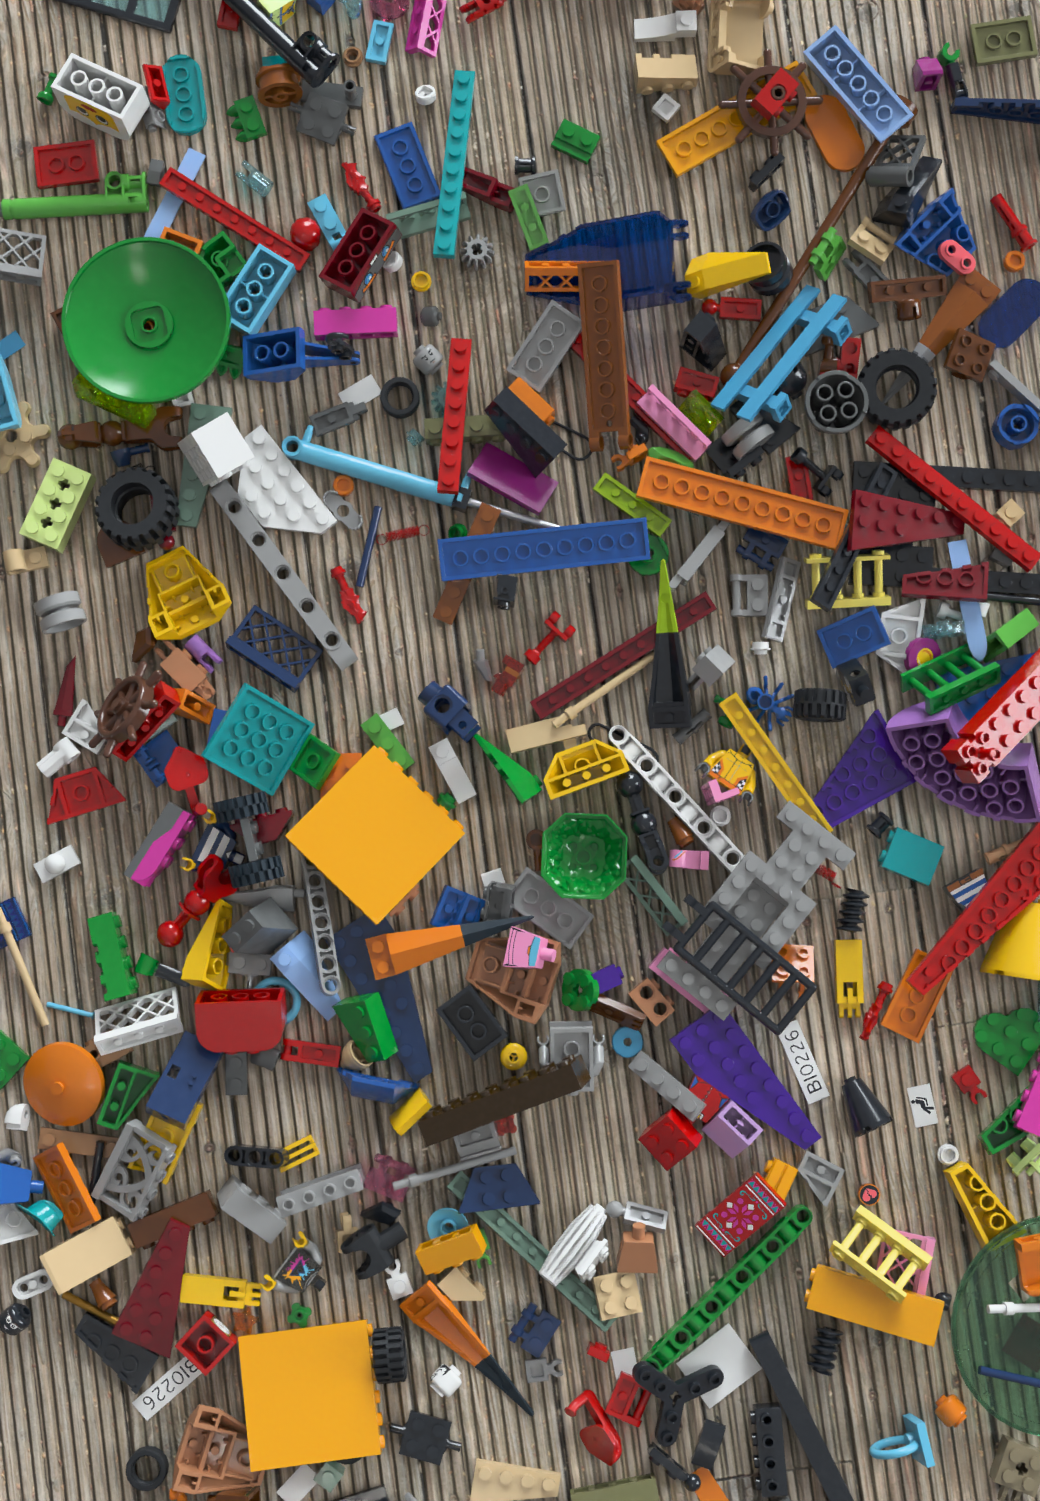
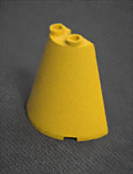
[980,899,1040,981]

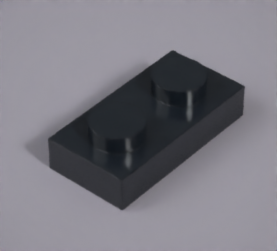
[748,152,785,193]

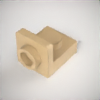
[993,498,1025,528]

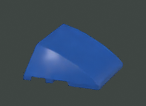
[893,187,977,277]
[337,1067,420,1105]

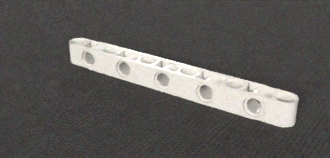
[608,725,744,873]

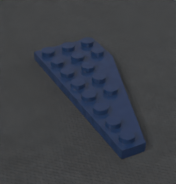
[325,915,433,1083]

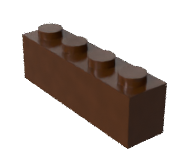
[127,1189,219,1250]

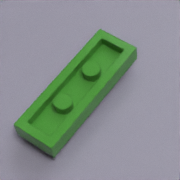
[508,184,549,251]
[360,713,415,772]

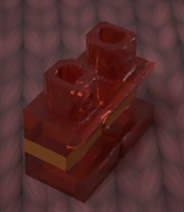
[491,655,525,697]

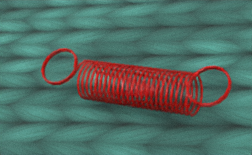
[376,525,429,545]
[815,864,841,889]

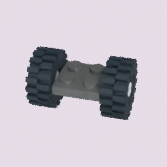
[213,791,285,888]

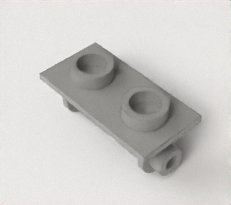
[143,86,167,133]

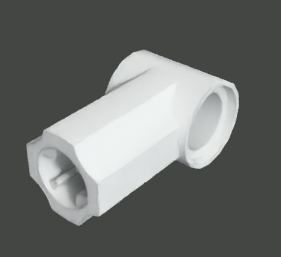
[36,737,81,778]

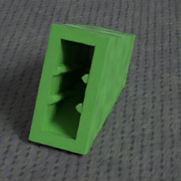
[983,608,1039,663]

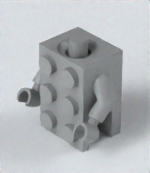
[537,1020,605,1096]

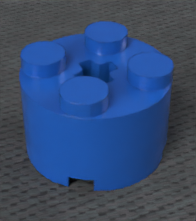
[991,403,1039,450]

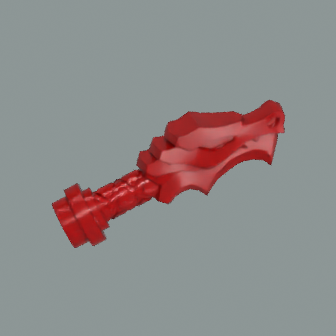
[341,162,382,213]
[330,566,368,624]
[859,981,893,1041]

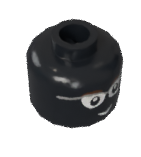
[0,1303,31,1336]

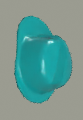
[15,1200,64,1237]

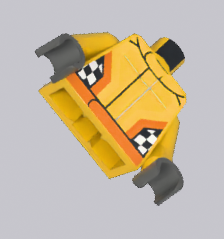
[694,743,756,806]

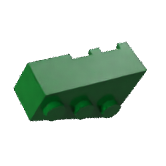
[332,992,398,1063]
[97,1059,160,1130]

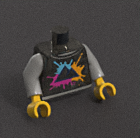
[260,1231,327,1294]

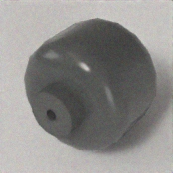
[420,306,442,327]

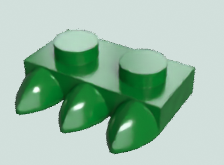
[226,95,267,142]
[216,344,243,380]

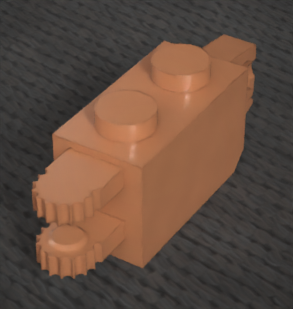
[154,640,216,701]

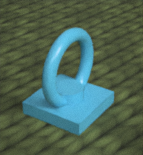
[869,1413,935,1468]

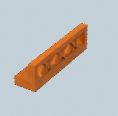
[524,261,601,292]

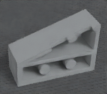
[217,1174,287,1244]

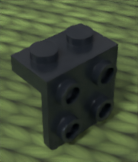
[706,436,765,480]

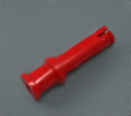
[990,193,1038,253]

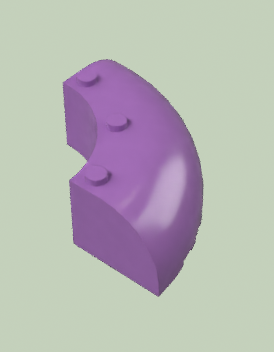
[886,702,1040,823]

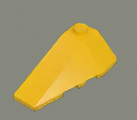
[684,252,771,299]
[181,899,233,990]

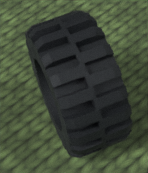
[857,348,937,431]
[94,467,180,551]

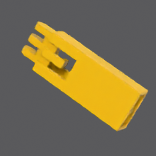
[834,939,864,1018]
[180,1273,262,1309]

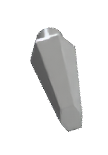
[473,649,493,681]

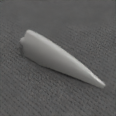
[221,885,305,912]

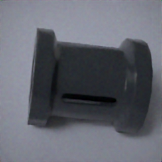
[515,156,535,175]
[866,811,894,839]

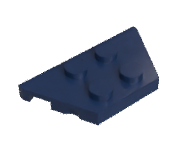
[458,1163,540,1214]

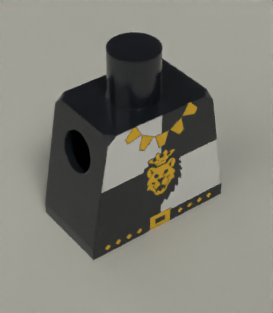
[836,658,876,707]

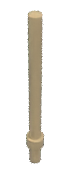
[551,651,654,728]
[0,907,49,1027]

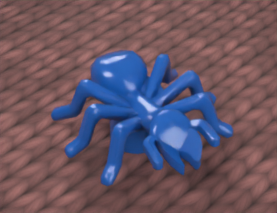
[746,676,794,731]

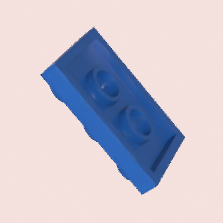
[817,605,892,669]

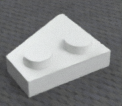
[62,699,107,755]

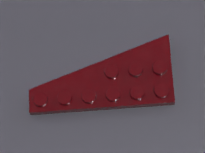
[847,489,965,552]
[112,1217,190,1359]

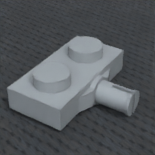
[228,952,273,989]

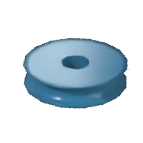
[612,1026,643,1058]

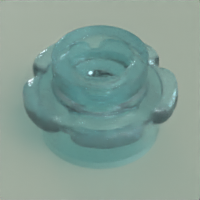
[406,428,425,446]

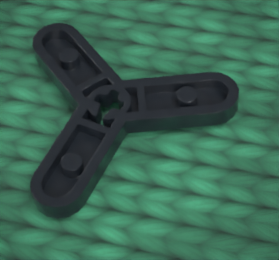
[632,1361,724,1447]

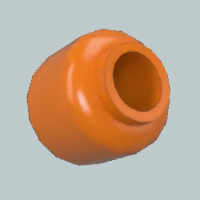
[935,1394,967,1428]

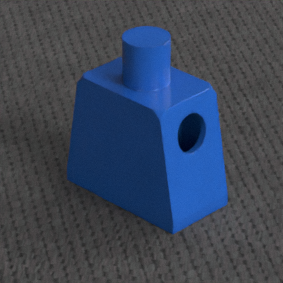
[0,1163,44,1205]

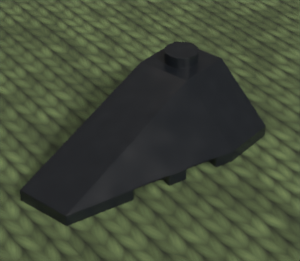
[872,156,942,229]

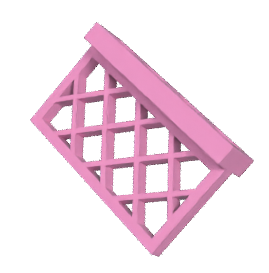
[876,1229,936,1295]

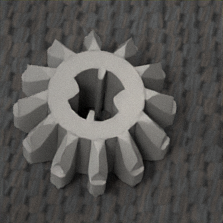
[460,234,495,271]

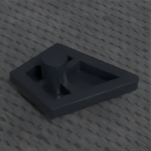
[360,1201,401,1225]

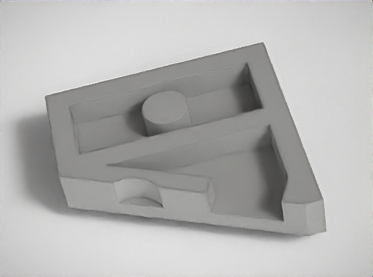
[797,1150,845,1207]

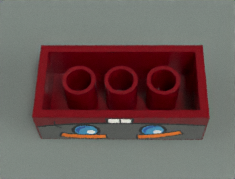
[319,207,402,303]

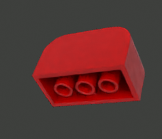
[194,987,287,1055]

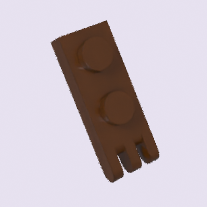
[589,994,646,1031]

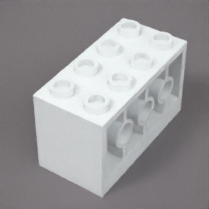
[177,412,254,487]

